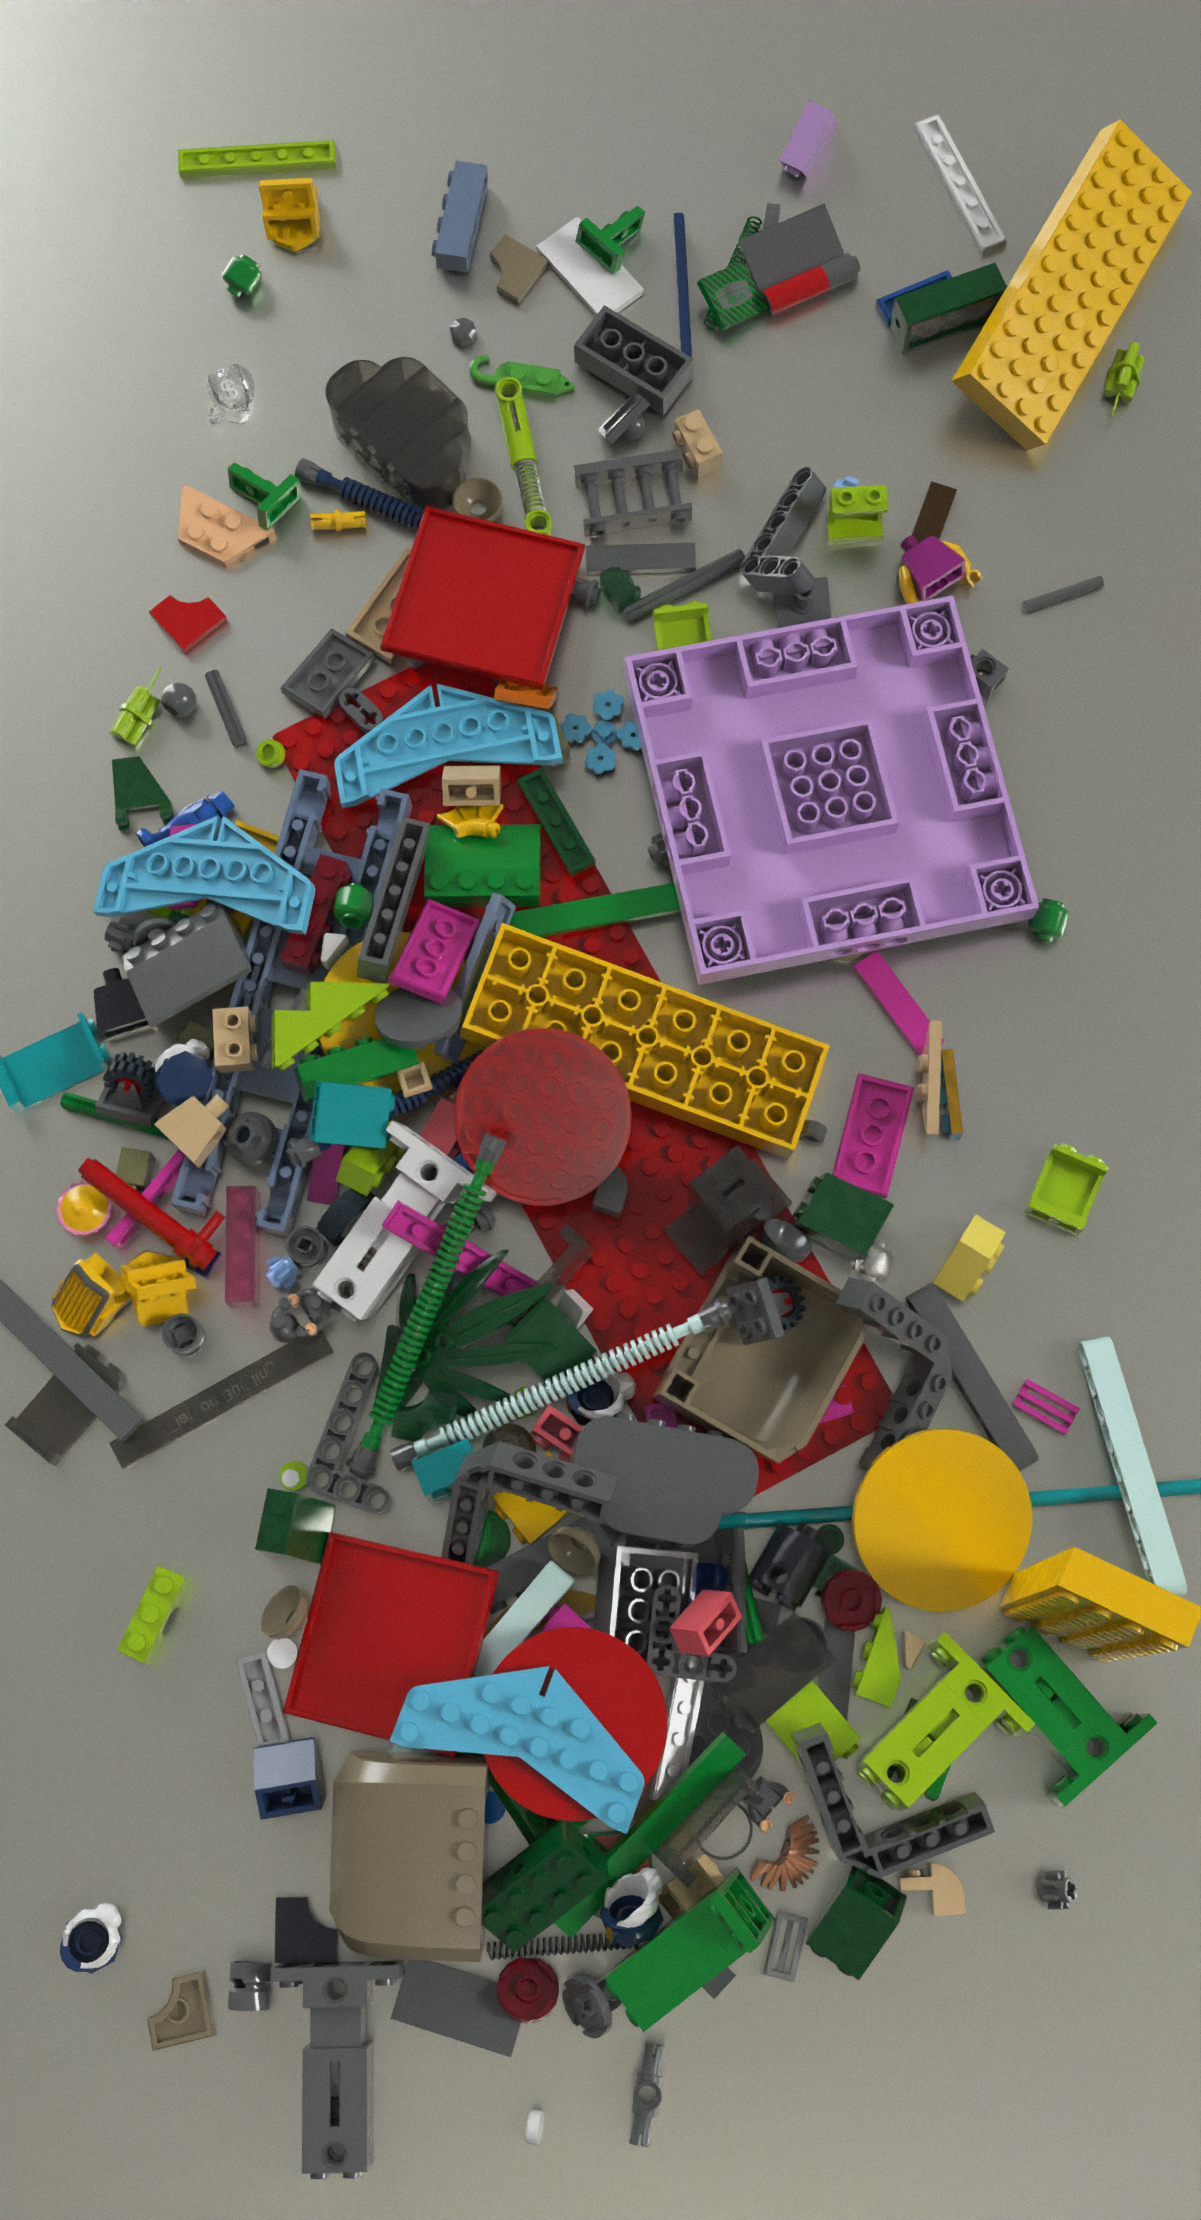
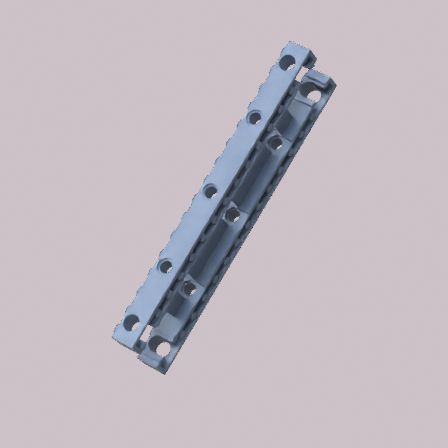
[171,769,412,1237]

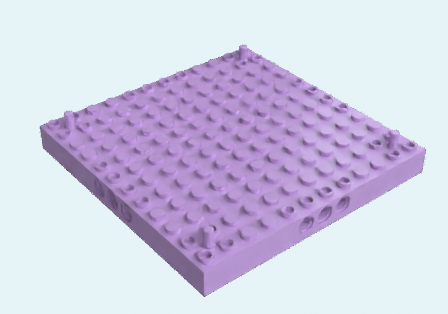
[623,596,1039,985]

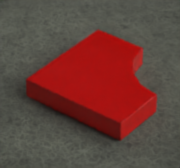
[149,595,227,653]

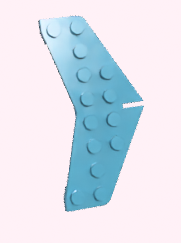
[334,684,563,808]
[93,816,315,935]
[390,1666,644,1834]

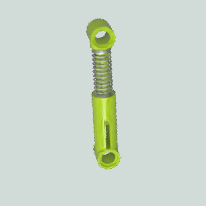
[495,377,553,536]

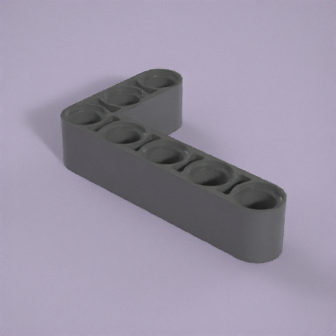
[740,467,826,595]
[306,1352,392,1516]

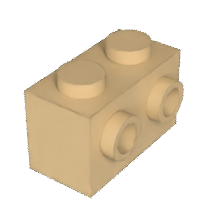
[672,409,723,480]
[442,766,501,806]
[212,1006,259,1073]

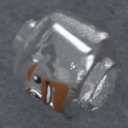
[852,1241,895,1286]

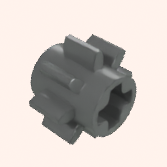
[647,832,670,869]
[104,917,137,955]
[1037,1870,1077,1910]

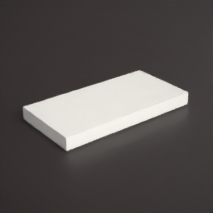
[536,216,644,316]

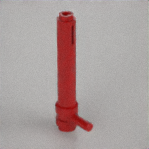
[78,1158,226,1271]

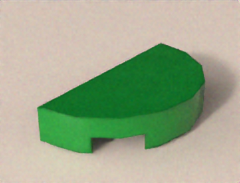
[474,1509,511,1568]

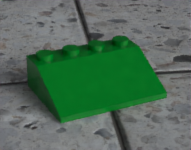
[424,824,541,907]

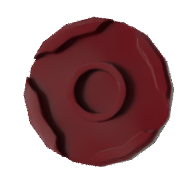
[821,1569,882,1632]
[496,1958,559,2024]

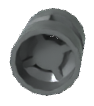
[285,1226,328,1271]
[162,1313,207,1358]
[228,1961,272,2011]

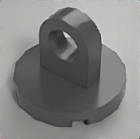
[562,1973,622,2039]

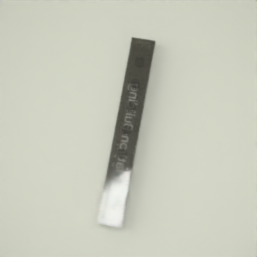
[109,1330,334,1470]

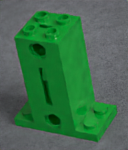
[980,1626,1157,1807]
[604,1867,775,2032]

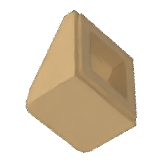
[396,1062,433,1098]
[902,1631,926,1670]

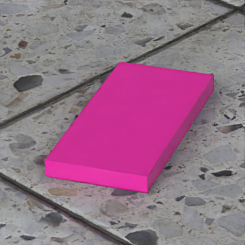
[388,899,481,1005]
[832,1073,914,1199]

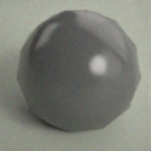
[161,682,196,718]

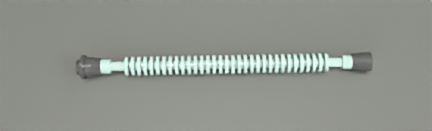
[390,1298,733,1472]

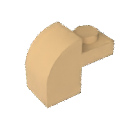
[658,1854,725,1919]
[897,1862,966,1916]

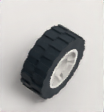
[316,1188,376,1246]

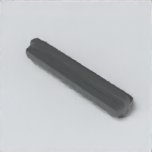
[205,669,246,746]

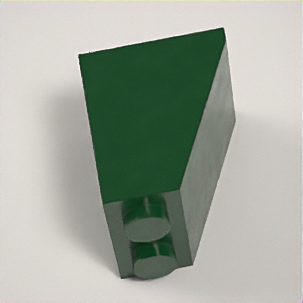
[792,1172,894,1262]
[503,1296,597,1395]
[255,1488,336,1565]
[806,1865,907,1981]

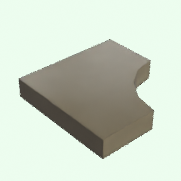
[490,234,549,304]
[147,1970,216,2051]

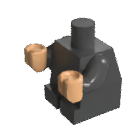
[288,1288,341,1336]
[740,1776,796,1833]

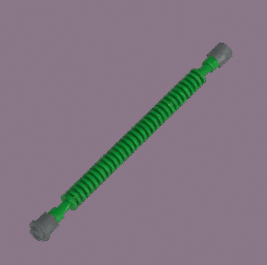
[346,1133,507,1478]

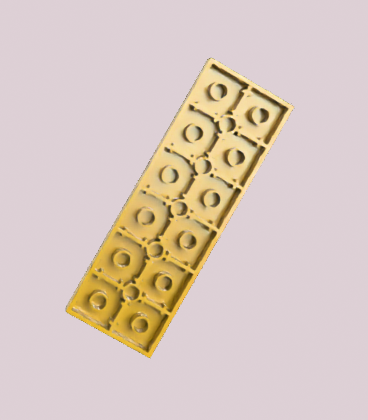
[951,119,1192,451]
[460,923,830,1159]
[998,1546,1201,1664]

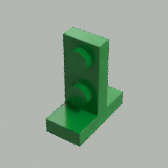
[575,205,645,275]
[227,462,301,531]

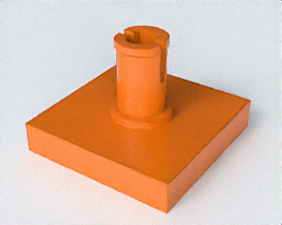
[494,681,559,709]

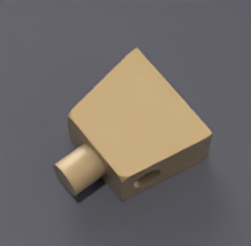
[154,1094,229,1168]

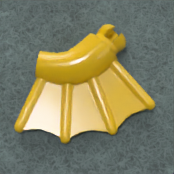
[437,804,504,838]

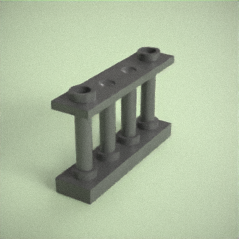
[574,449,692,538]

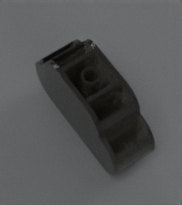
[325,357,471,510]

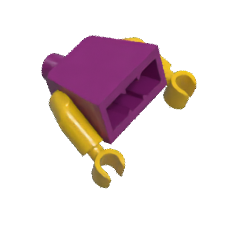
[898,535,981,604]

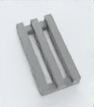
[763,1910,808,1982]

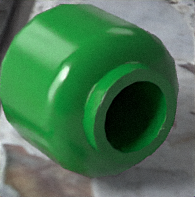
[222,254,262,297]
[334,883,373,928]
[1028,898,1069,942]

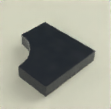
[275,1897,339,1963]

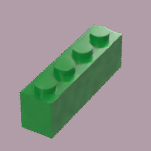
[293,1037,419,1103]

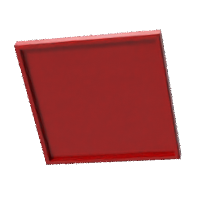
[380,506,585,690]
[283,1532,499,1757]

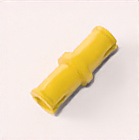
[310,509,366,532]

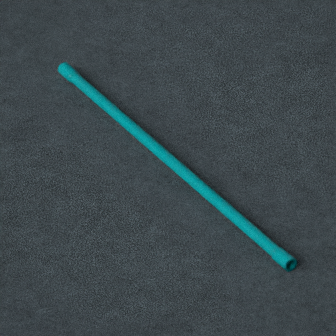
[719,1478,1201,1530]

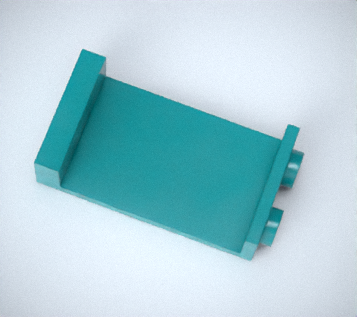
[0,1012,111,1113]

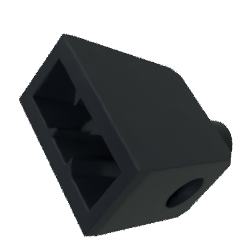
[93,968,151,1041]

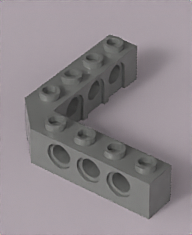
[836,1277,953,1470]
[441,1441,619,1565]
[791,1723,995,1878]

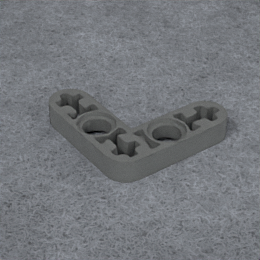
[647,1585,737,1683]

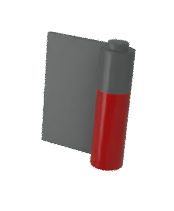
[738,203,860,316]

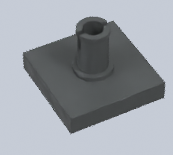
[773,577,832,628]

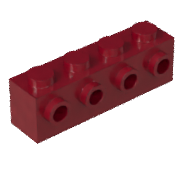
[280,853,353,977]

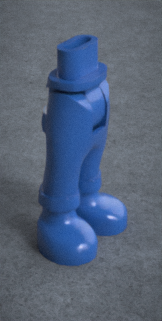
[135,790,235,847]

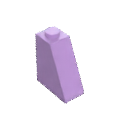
[779,100,839,178]

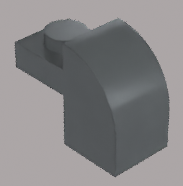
[592,1166,628,1219]

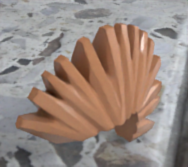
[749,1815,820,1891]

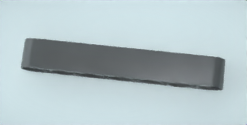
[905,1283,1039,1471]

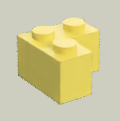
[933,1214,1006,1302]

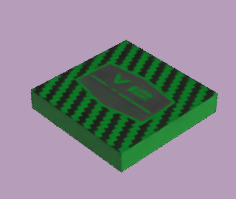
[697,261,768,331]

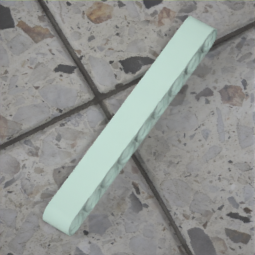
[1078,1336,1187,1596]
[389,1560,575,1753]

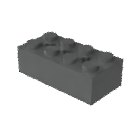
[574,305,694,416]

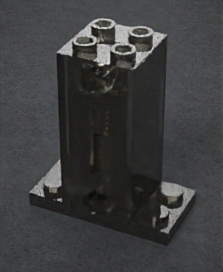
[664,1146,792,1276]

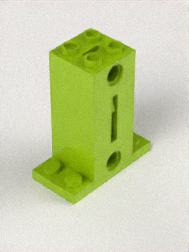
[855,1631,1035,1811]

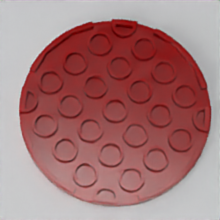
[454,1028,632,1206]
[484,1627,668,1821]

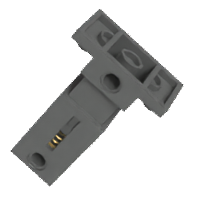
[271,1960,405,2179]

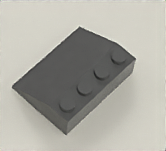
[122,902,252,1028]
[593,1544,699,1675]

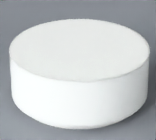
[267,1638,299,1669]
[525,2109,544,2145]

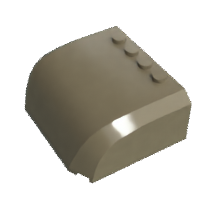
[652,1236,865,1464]
[329,1751,490,1962]

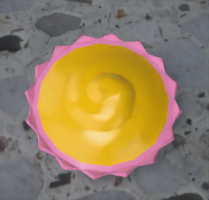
[55,1180,113,1237]

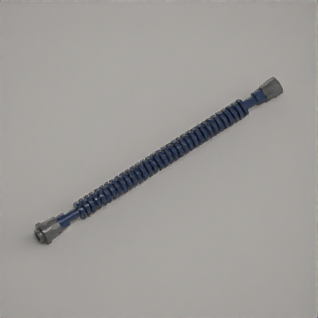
[295,458,601,607]
[286,1047,487,1168]

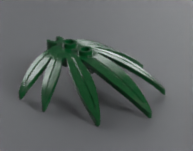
[393,1249,557,1419]

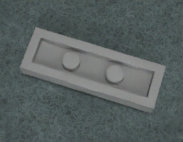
[236,1651,290,1746]

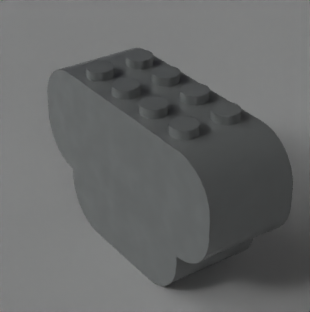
[569,1413,759,1549]

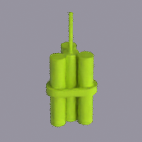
[1103,342,1145,417]
[109,667,162,746]

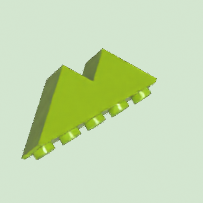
[272,982,389,1073]

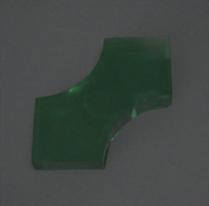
[391,1386,460,1442]

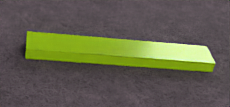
[178,140,336,178]

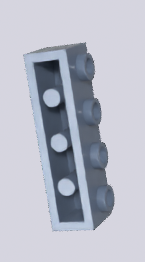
[432,160,488,273]

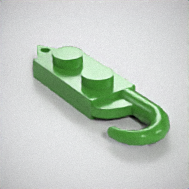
[469,355,575,399]

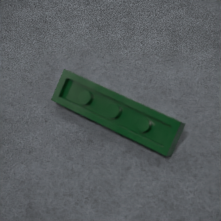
[517,767,596,877]

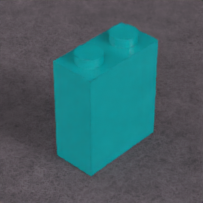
[309,1080,395,1148]

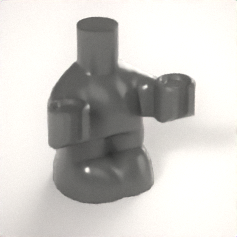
[269,1297,308,1343]

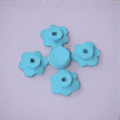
[560,690,642,774]

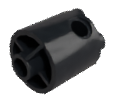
[748,1522,831,1612]

